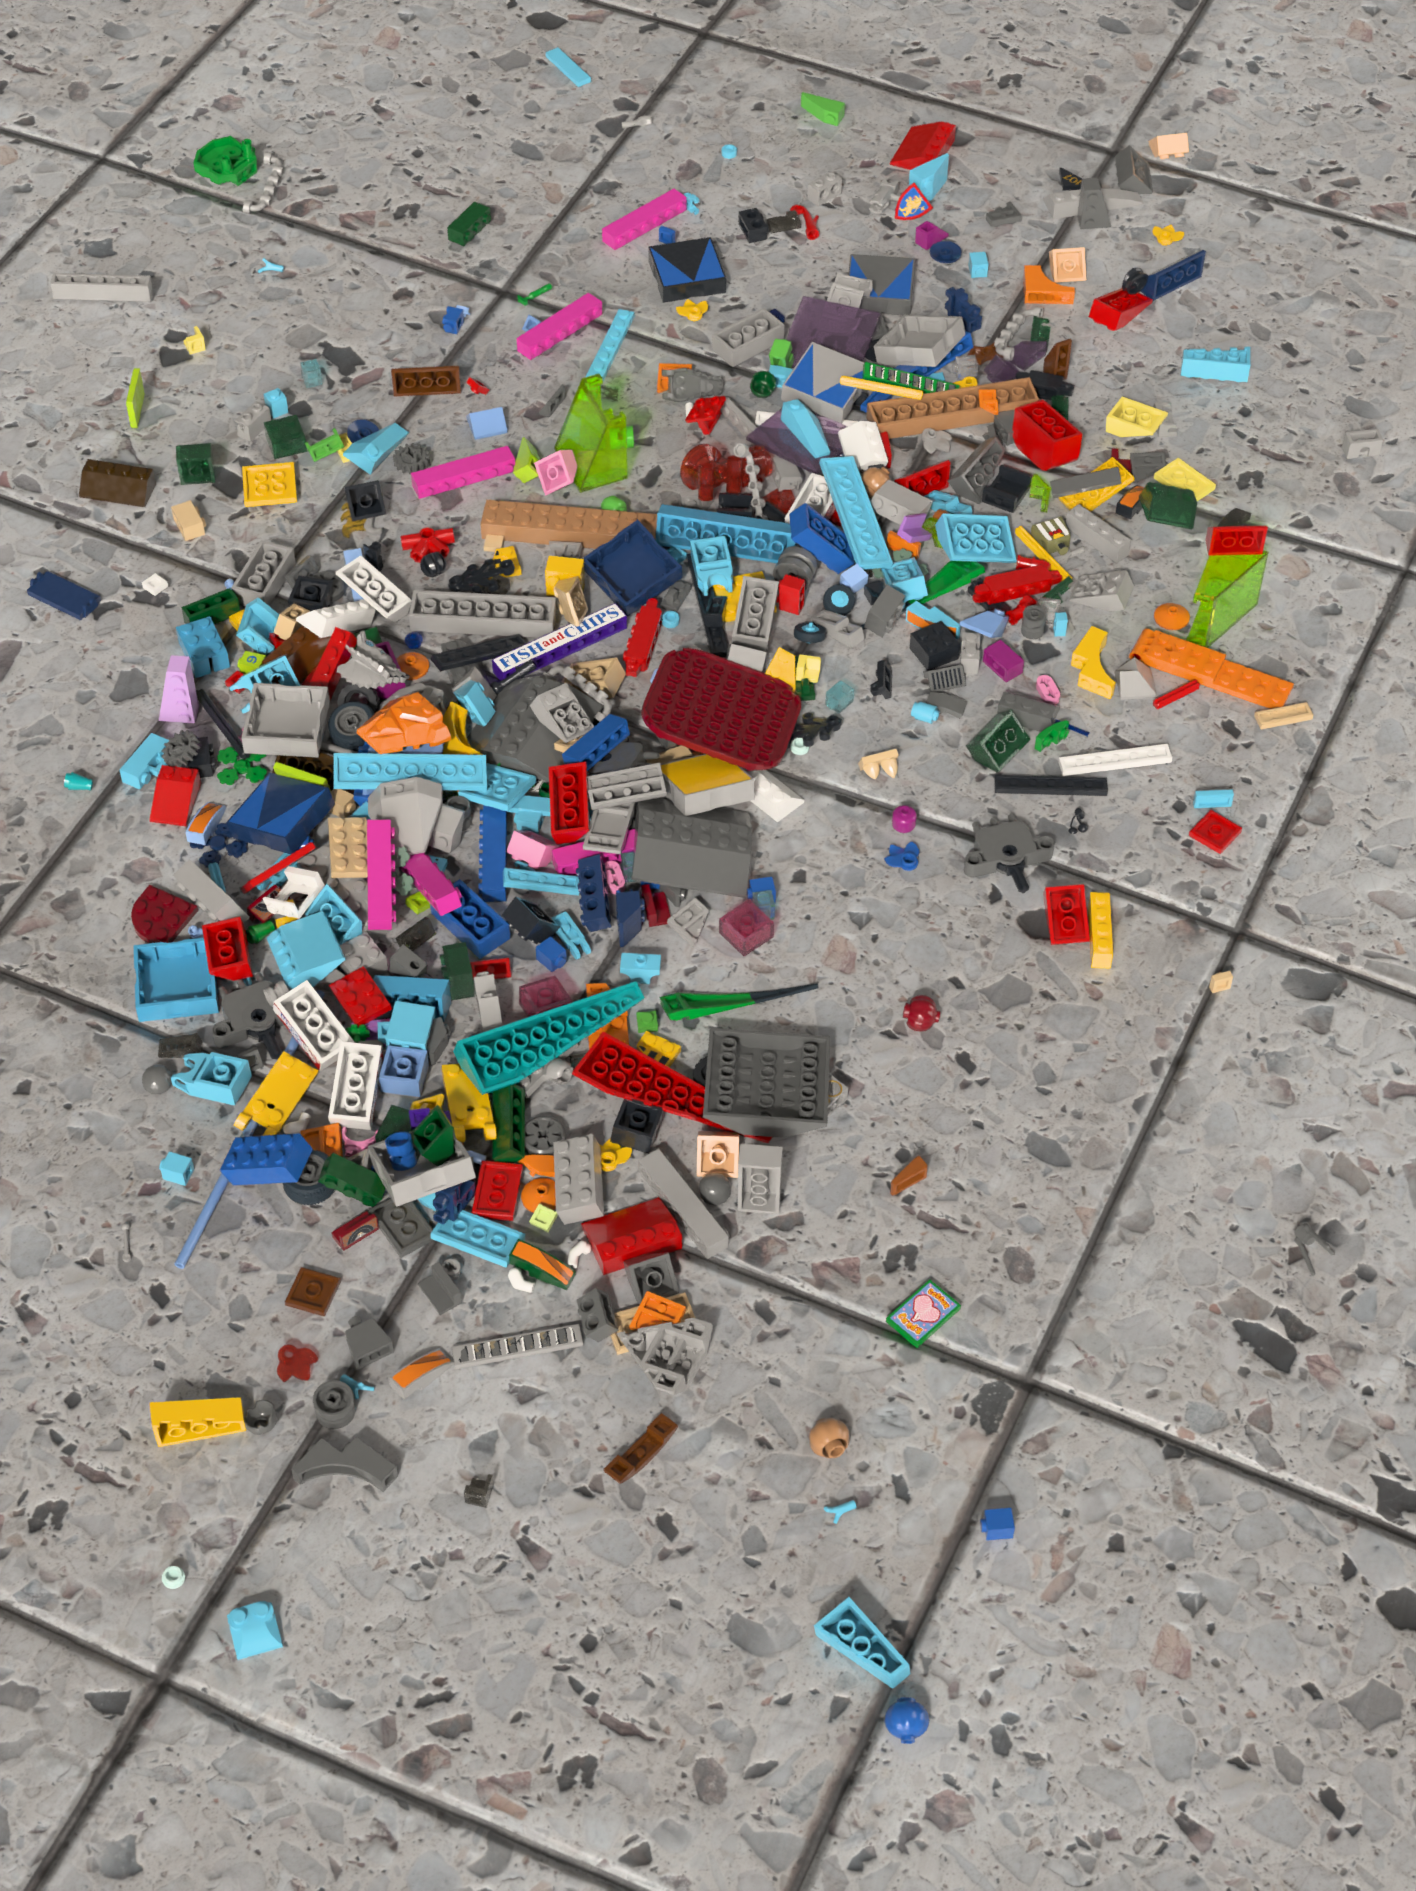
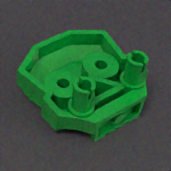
[193,136,257,186]

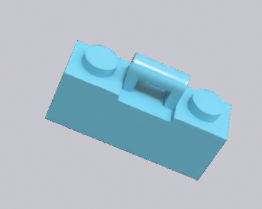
[120,733,169,789]

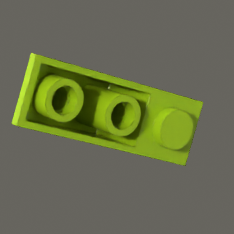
[513,437,540,483]

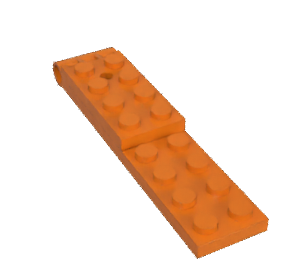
[1129,629,1294,709]

